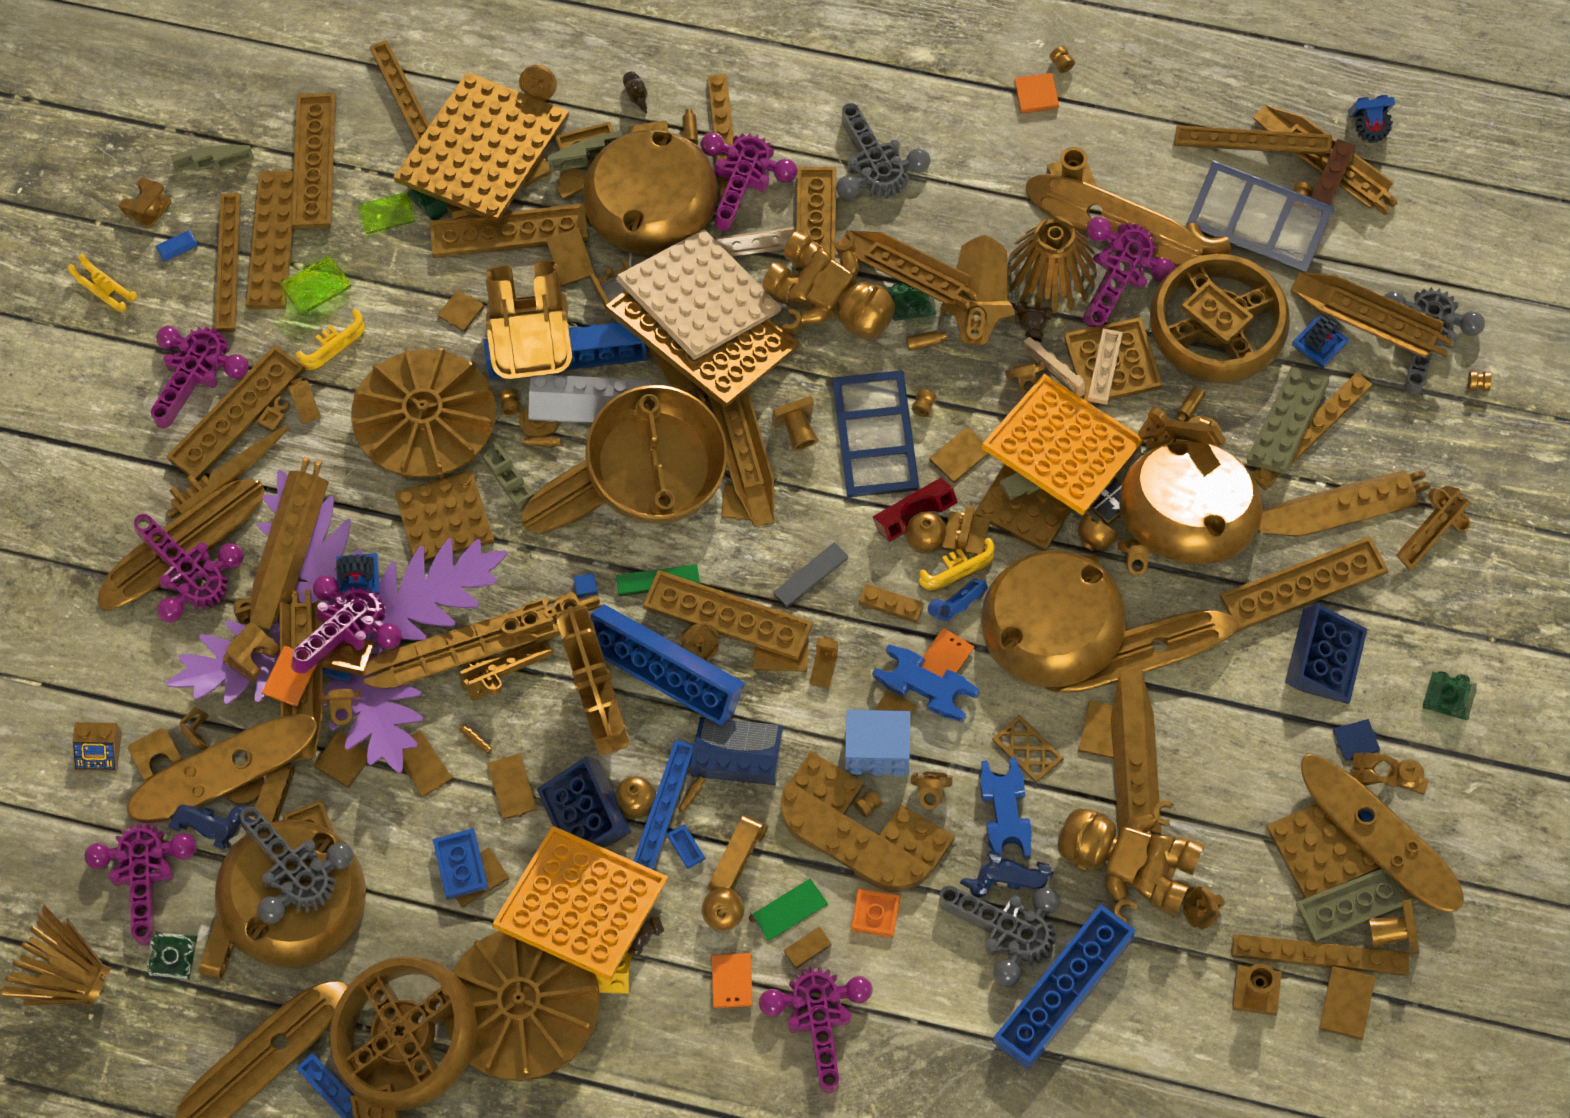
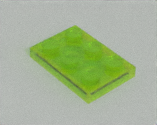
[280,255,351,316]

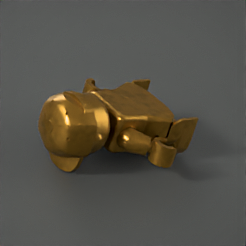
[762,230,895,340]
[1057,800,1205,923]

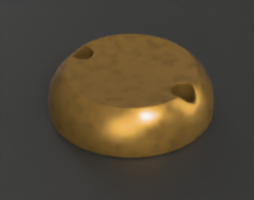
[583,130,718,255]
[585,385,727,524]
[1119,441,1263,564]
[981,550,1126,687]
[215,820,366,968]

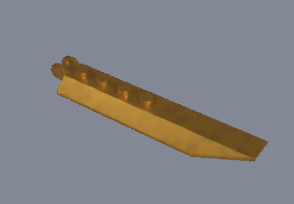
[1253,105,1398,215]
[838,231,978,310]
[1290,272,1454,358]
[708,390,775,527]
[250,456,329,630]
[1259,470,1430,536]
[280,589,323,761]
[1111,670,1162,834]

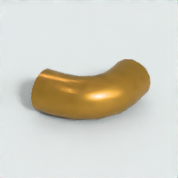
[1184,223,1231,256]

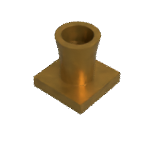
[1047,147,1097,187]
[772,396,819,451]
[1369,899,1420,955]
[1233,963,1281,1016]

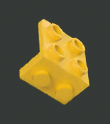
[595,951,632,994]

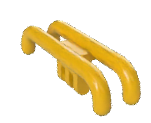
[67,254,138,313]
[296,309,365,371]
[919,538,995,591]

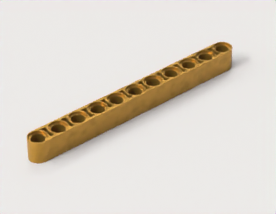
[199,763,295,979]

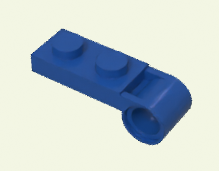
[928,578,988,621]

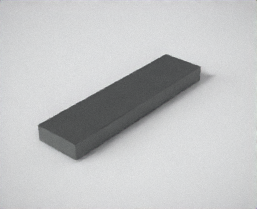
[773,542,848,609]

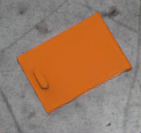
[922,628,975,677]
[261,646,318,707]
[711,953,753,1008]

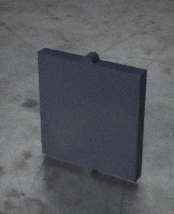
[1333,719,1380,761]

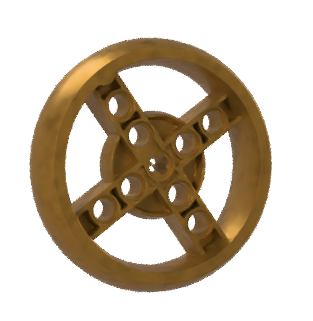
[1150,254,1290,383]
[330,956,477,1110]

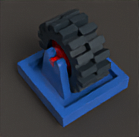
[1348,95,1395,143]
[1292,314,1349,369]
[336,553,380,595]

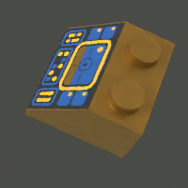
[72,722,122,771]

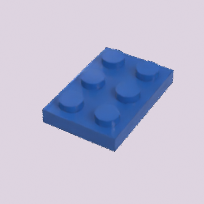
[432,828,489,900]

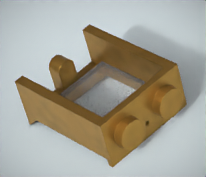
[590,259,630,321]

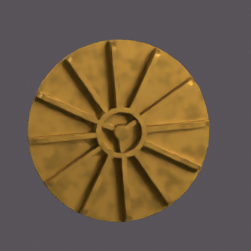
[351,347,496,480]
[557,605,629,755]
[444,931,600,1081]

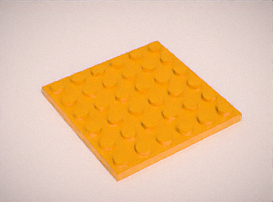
[981,374,1144,515]
[492,826,668,981]

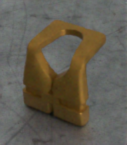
[180,706,210,751]
[1352,753,1398,787]

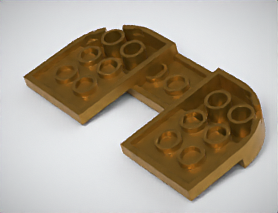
[781,751,955,892]

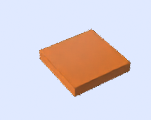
[1014,73,1059,113]
[851,888,901,938]

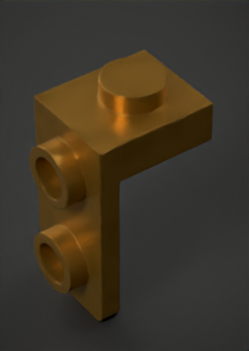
[288,377,321,424]
[810,637,838,688]

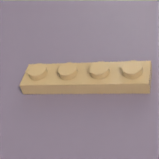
[716,227,794,257]
[1088,328,1123,405]
[1023,337,1086,397]

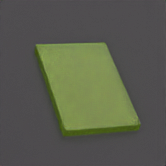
[358,192,415,234]

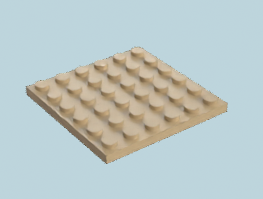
[616,229,782,360]

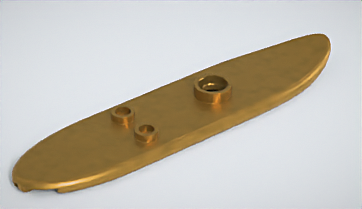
[1026,174,1203,266]
[521,460,605,532]
[98,479,264,610]
[1044,610,1239,693]
[127,714,317,823]
[1301,754,1464,912]
[175,981,348,1118]

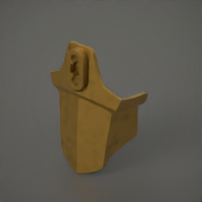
[940,235,1015,346]

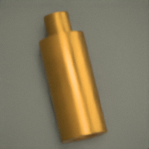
[682,109,698,145]
[906,330,947,351]
[1176,387,1206,421]

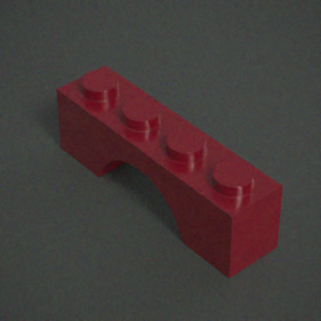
[872,477,958,542]

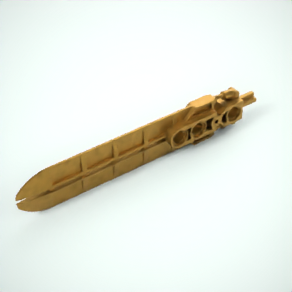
[362,592,601,689]

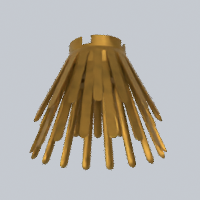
[1007,216,1097,314]
[0,904,111,1007]

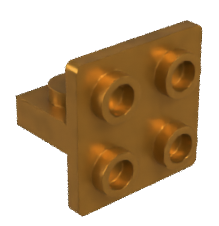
[942,505,990,555]

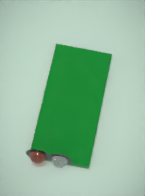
[749,878,828,941]

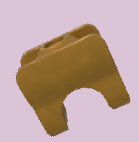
[118,177,172,227]
[223,623,280,681]
[128,728,182,781]

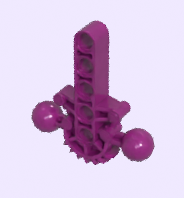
[700,132,798,231]
[1083,217,1175,327]
[151,325,249,429]
[134,514,244,623]
[291,575,402,674]
[84,823,197,946]
[758,967,873,1094]

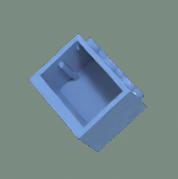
[845,710,910,777]

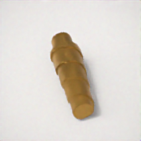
[523,436,561,448]
[459,724,492,754]
[678,776,705,813]

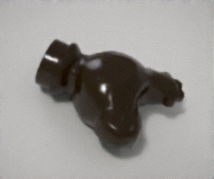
[623,71,648,114]
[1014,301,1053,342]
[628,916,664,956]

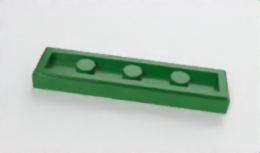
[616,564,700,597]

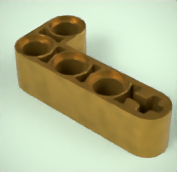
[707,815,768,891]

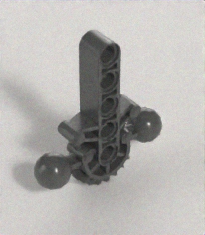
[836,103,931,200]
[1384,287,1485,394]
[240,807,354,924]
[939,886,1060,987]

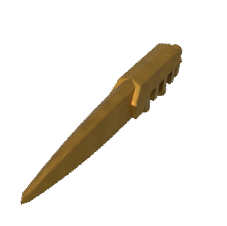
[166,425,289,519]

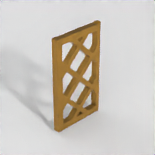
[992,715,1064,783]

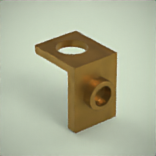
[234,597,252,624]

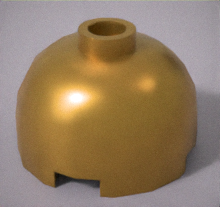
[906,512,946,554]
[1077,513,1120,551]
[614,776,656,820]
[701,887,745,931]

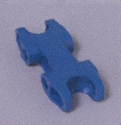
[872,644,980,722]
[980,757,1032,860]

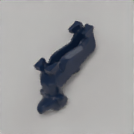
[168,804,255,850]
[960,850,1054,898]

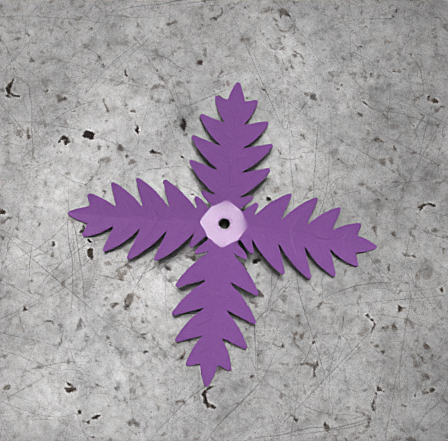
[166,469,507,773]

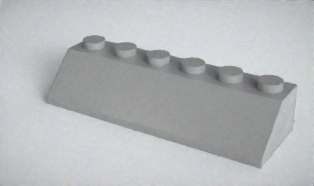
[528,374,651,424]

